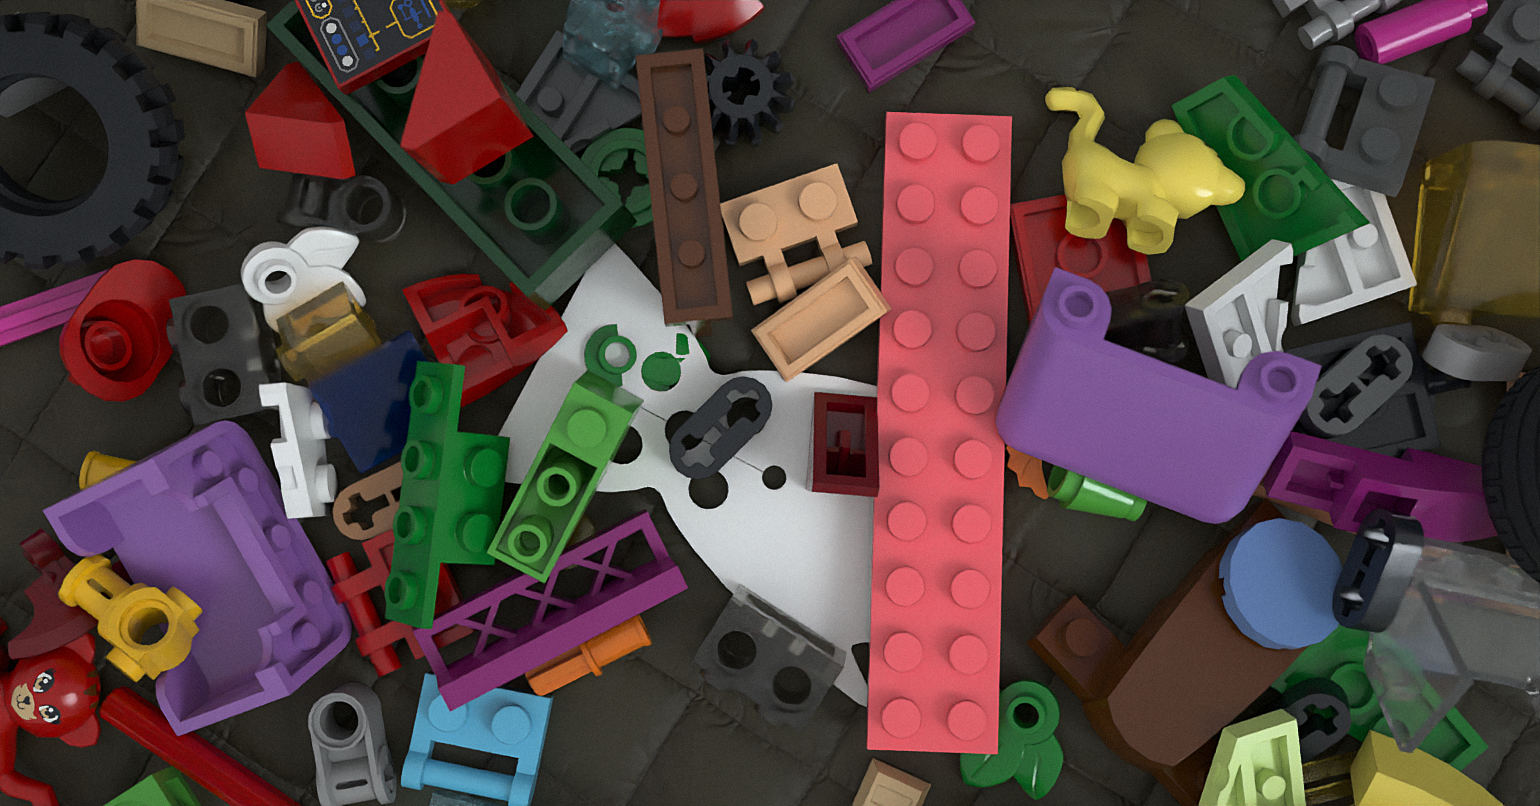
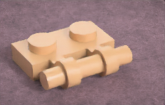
[720,163,872,305]

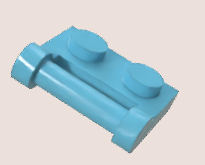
[401,671,554,806]

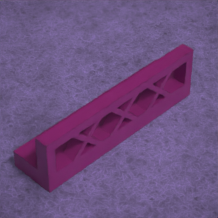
[412,509,688,712]

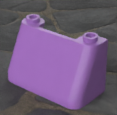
[995,267,1321,524]
[42,420,352,737]

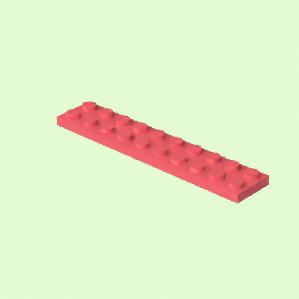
[866,112,1012,754]

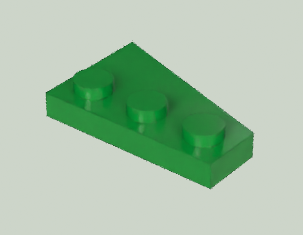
[1171,75,1370,262]
[1269,624,1489,772]

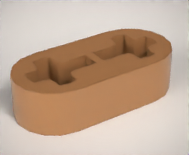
[332,462,403,540]

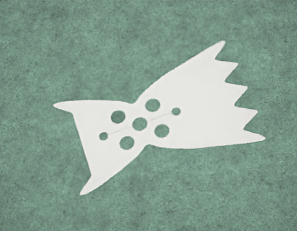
[498,244,877,707]

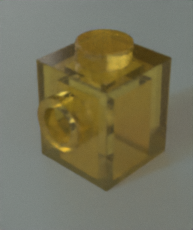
[276,281,387,397]

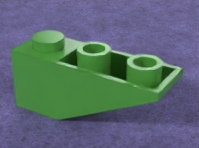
[487,370,644,584]

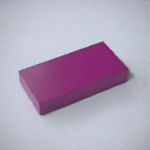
[836,0,975,93]

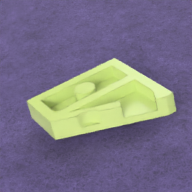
[1198,709,1306,806]

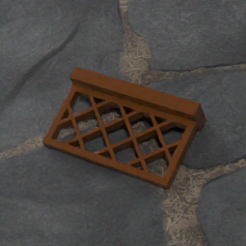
[635,48,733,338]

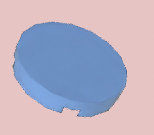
[1219,518,1343,650]

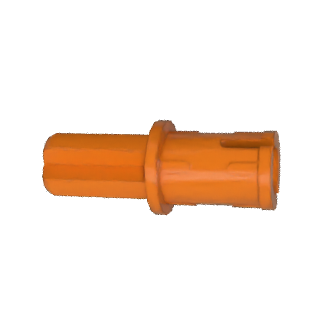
[525,614,652,696]

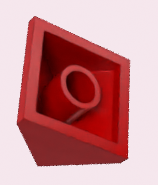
[400,10,534,185]

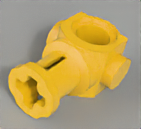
[58,554,203,683]

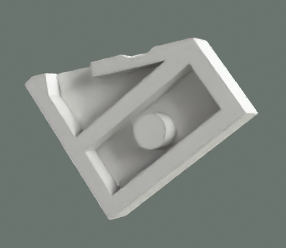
[1291,180,1417,327]
[1184,239,1293,389]
[259,383,338,519]

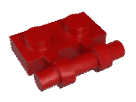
[326,529,478,678]

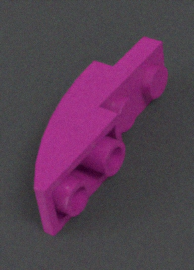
[1263,431,1498,543]

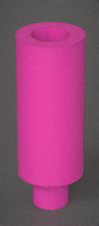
[1355,0,1488,65]

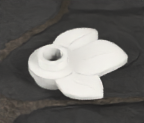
[241,226,366,339]

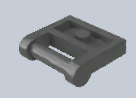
[1292,45,1436,198]

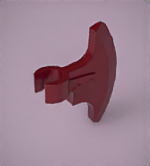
[8,528,133,660]

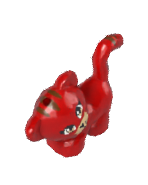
[0,632,101,806]

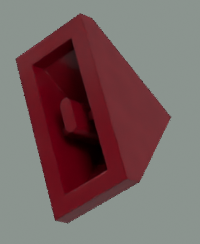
[806,392,880,497]

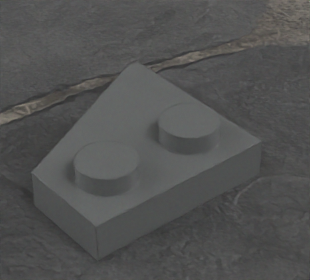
[516,30,642,155]

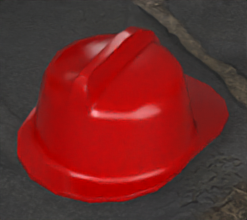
[59,259,190,402]

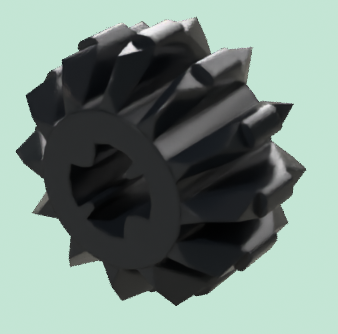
[704,39,794,148]

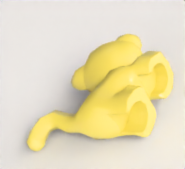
[1045,87,1245,255]

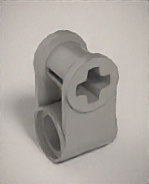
[308,682,397,806]

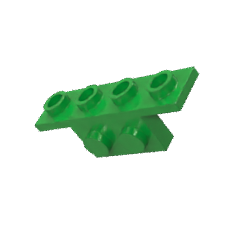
[384,361,510,629]

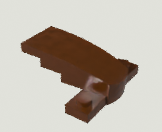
[1026,498,1309,806]

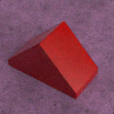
[245,61,356,179]

